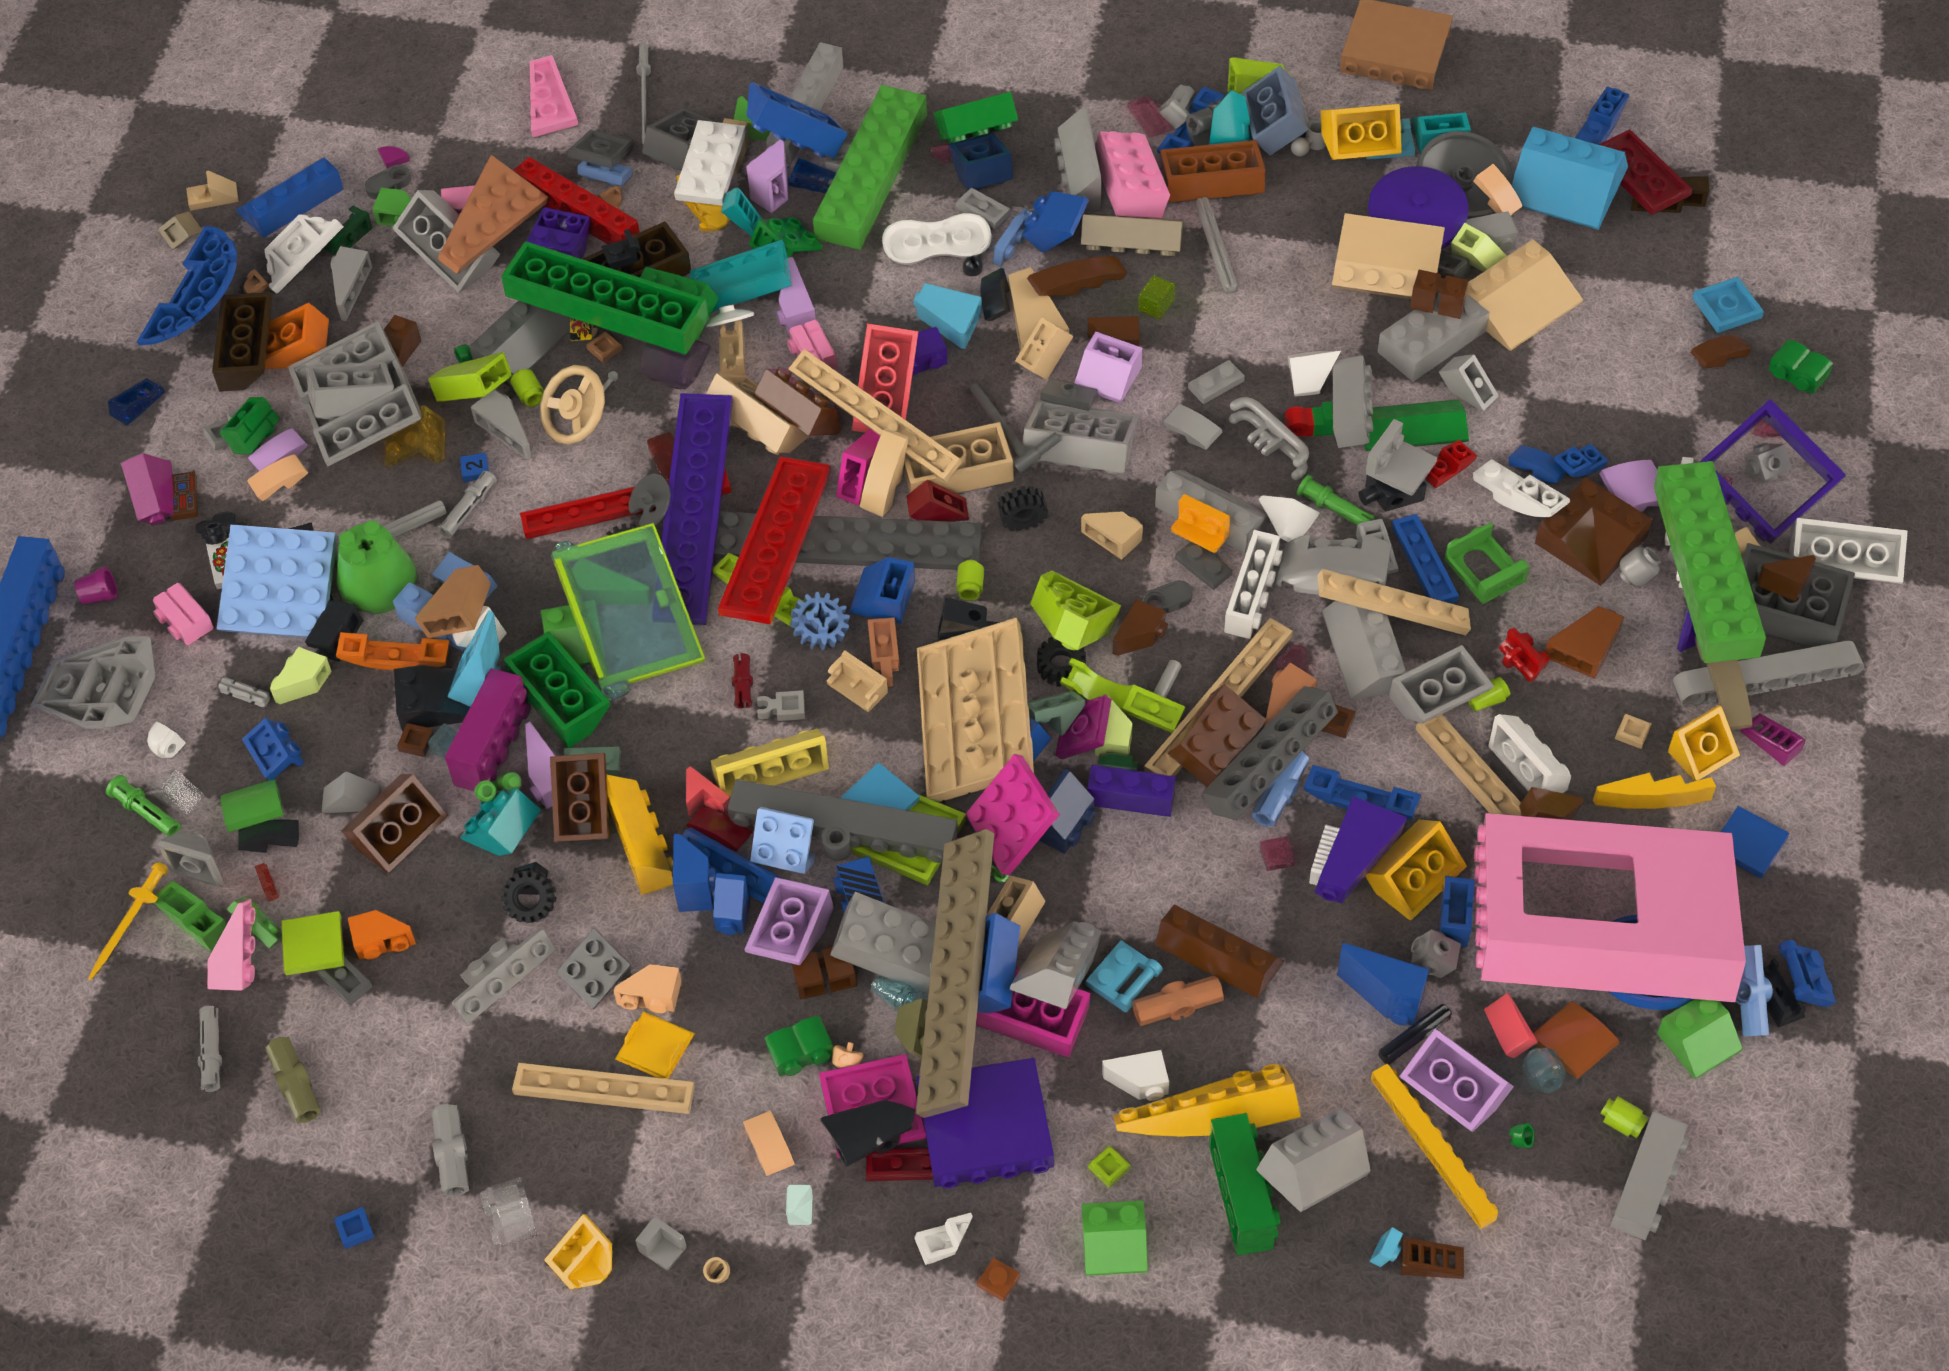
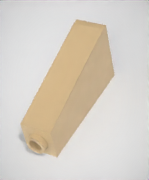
[1008,267,1069,352]

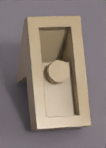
[186,171,239,211]

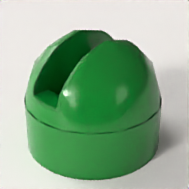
[454,344,472,363]
[1508,1123,1534,1148]

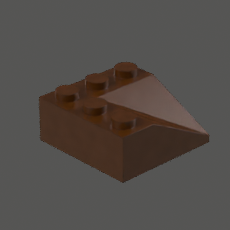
[1535,477,1652,586]

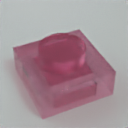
[1259,836,1295,871]

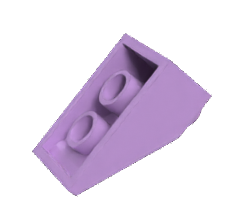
[745,877,834,965]

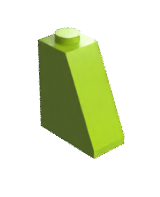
[1227,57,1292,94]
[428,352,512,402]

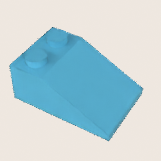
[447,610,501,707]

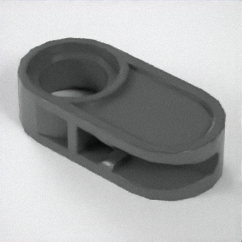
[365,164,411,199]
[1142,580,1192,614]

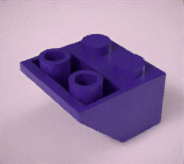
[526,207,590,259]

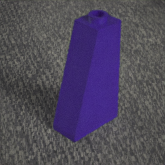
[1315,796,1407,904]

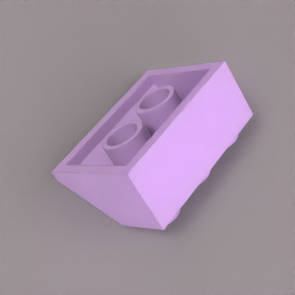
[1399,1028,1514,1132]

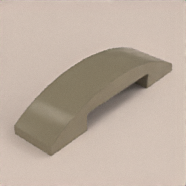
[1695,636,1752,730]

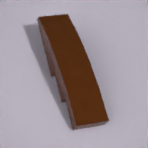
[1027,256,1127,296]

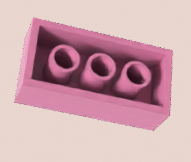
[1095,131,1170,218]

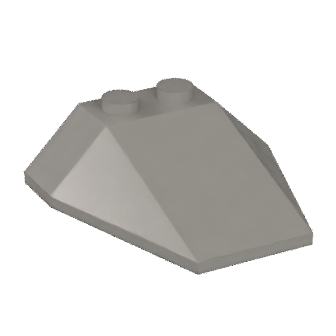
[31,636,155,729]

